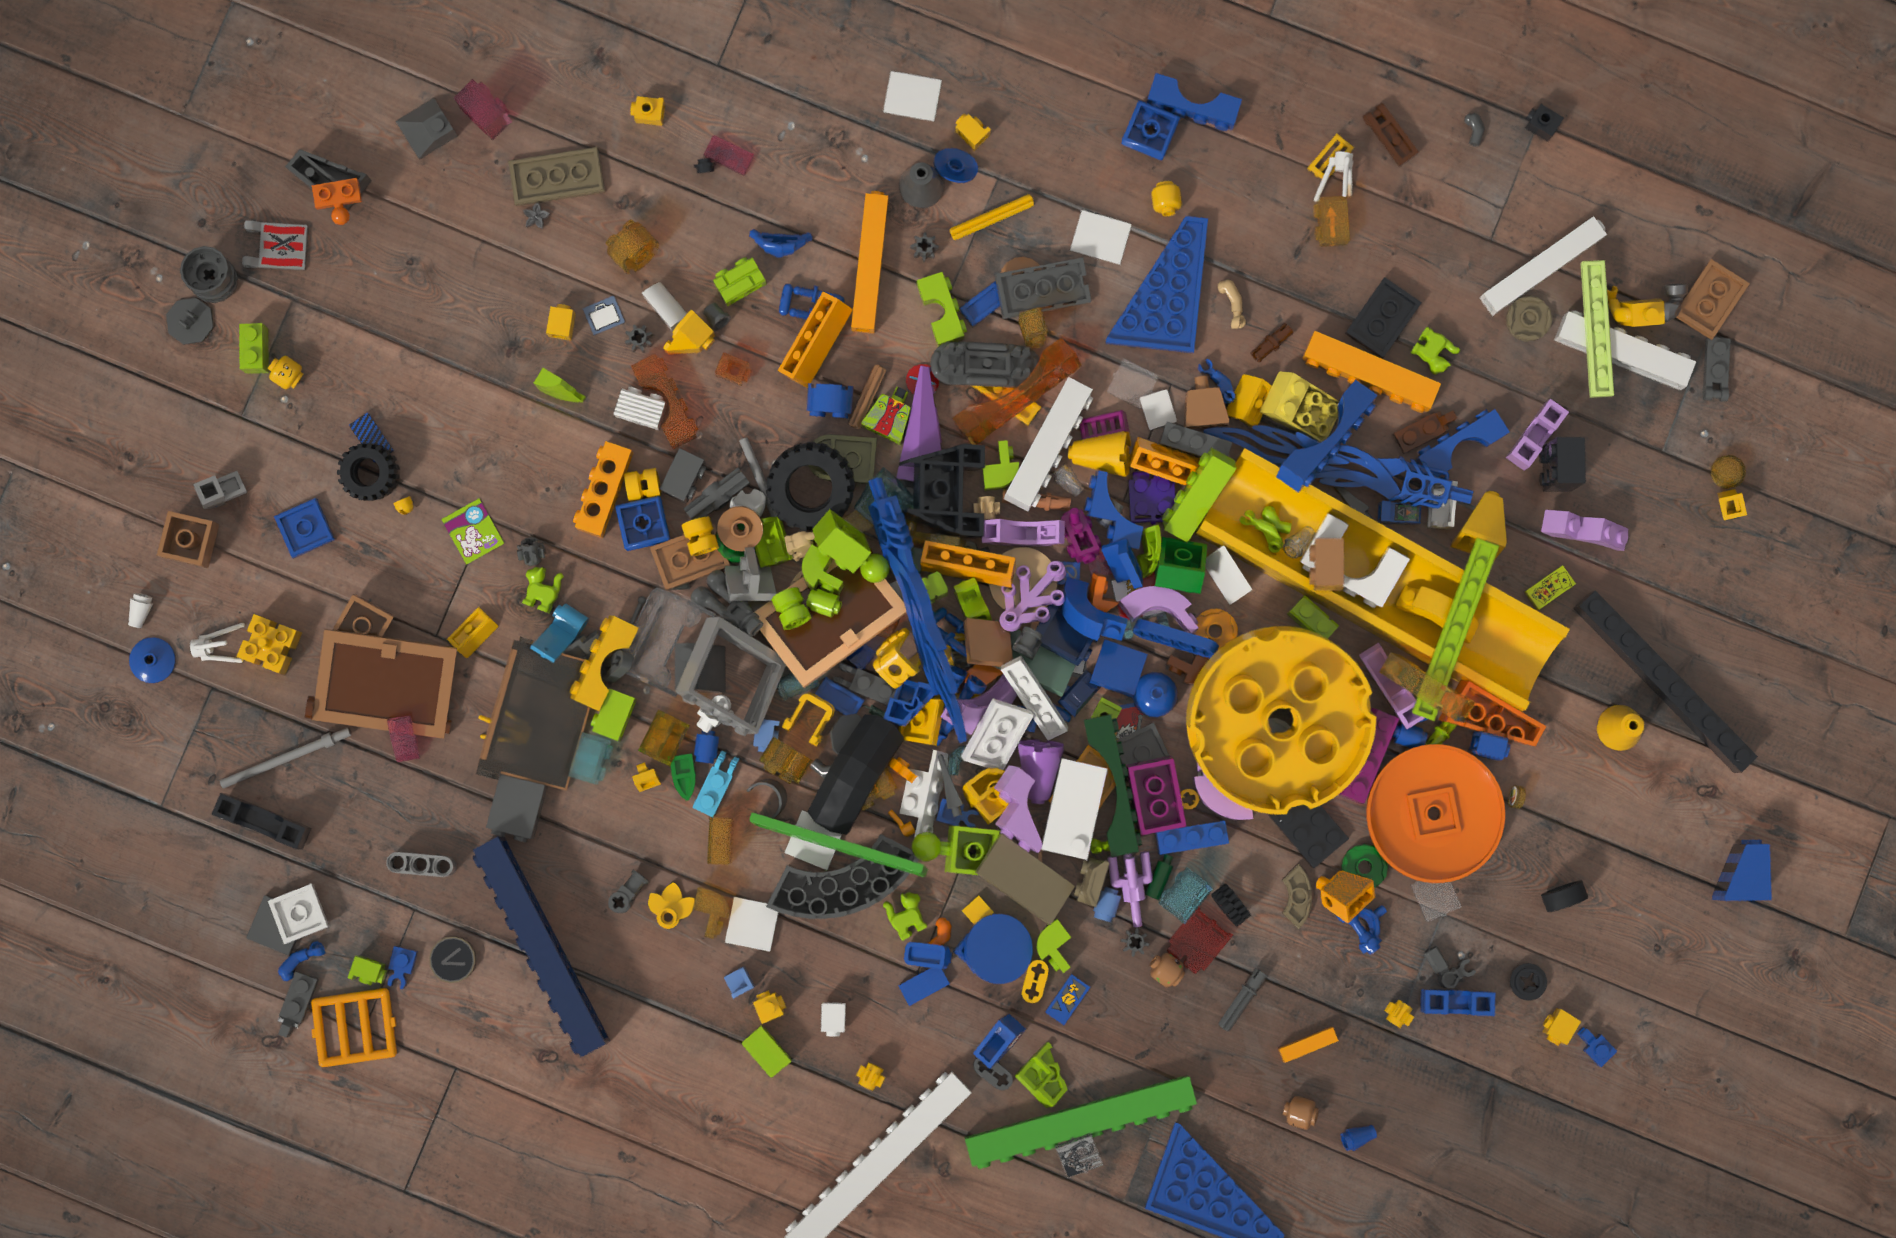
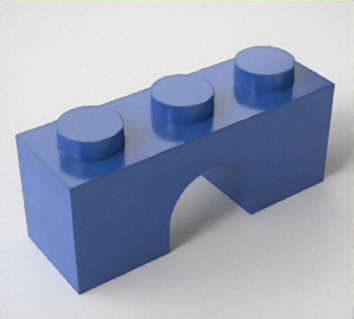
[1155,821,1229,855]
[1420,989,1495,1016]

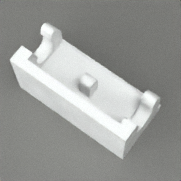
[1427,481,1458,530]

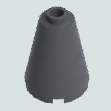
[899,162,944,208]

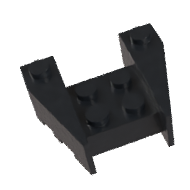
[899,444,985,539]

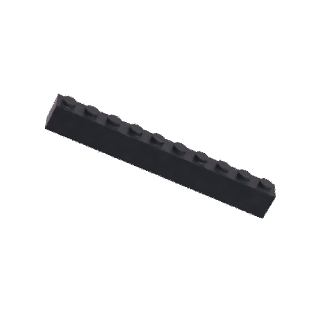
[1573,590,1758,773]

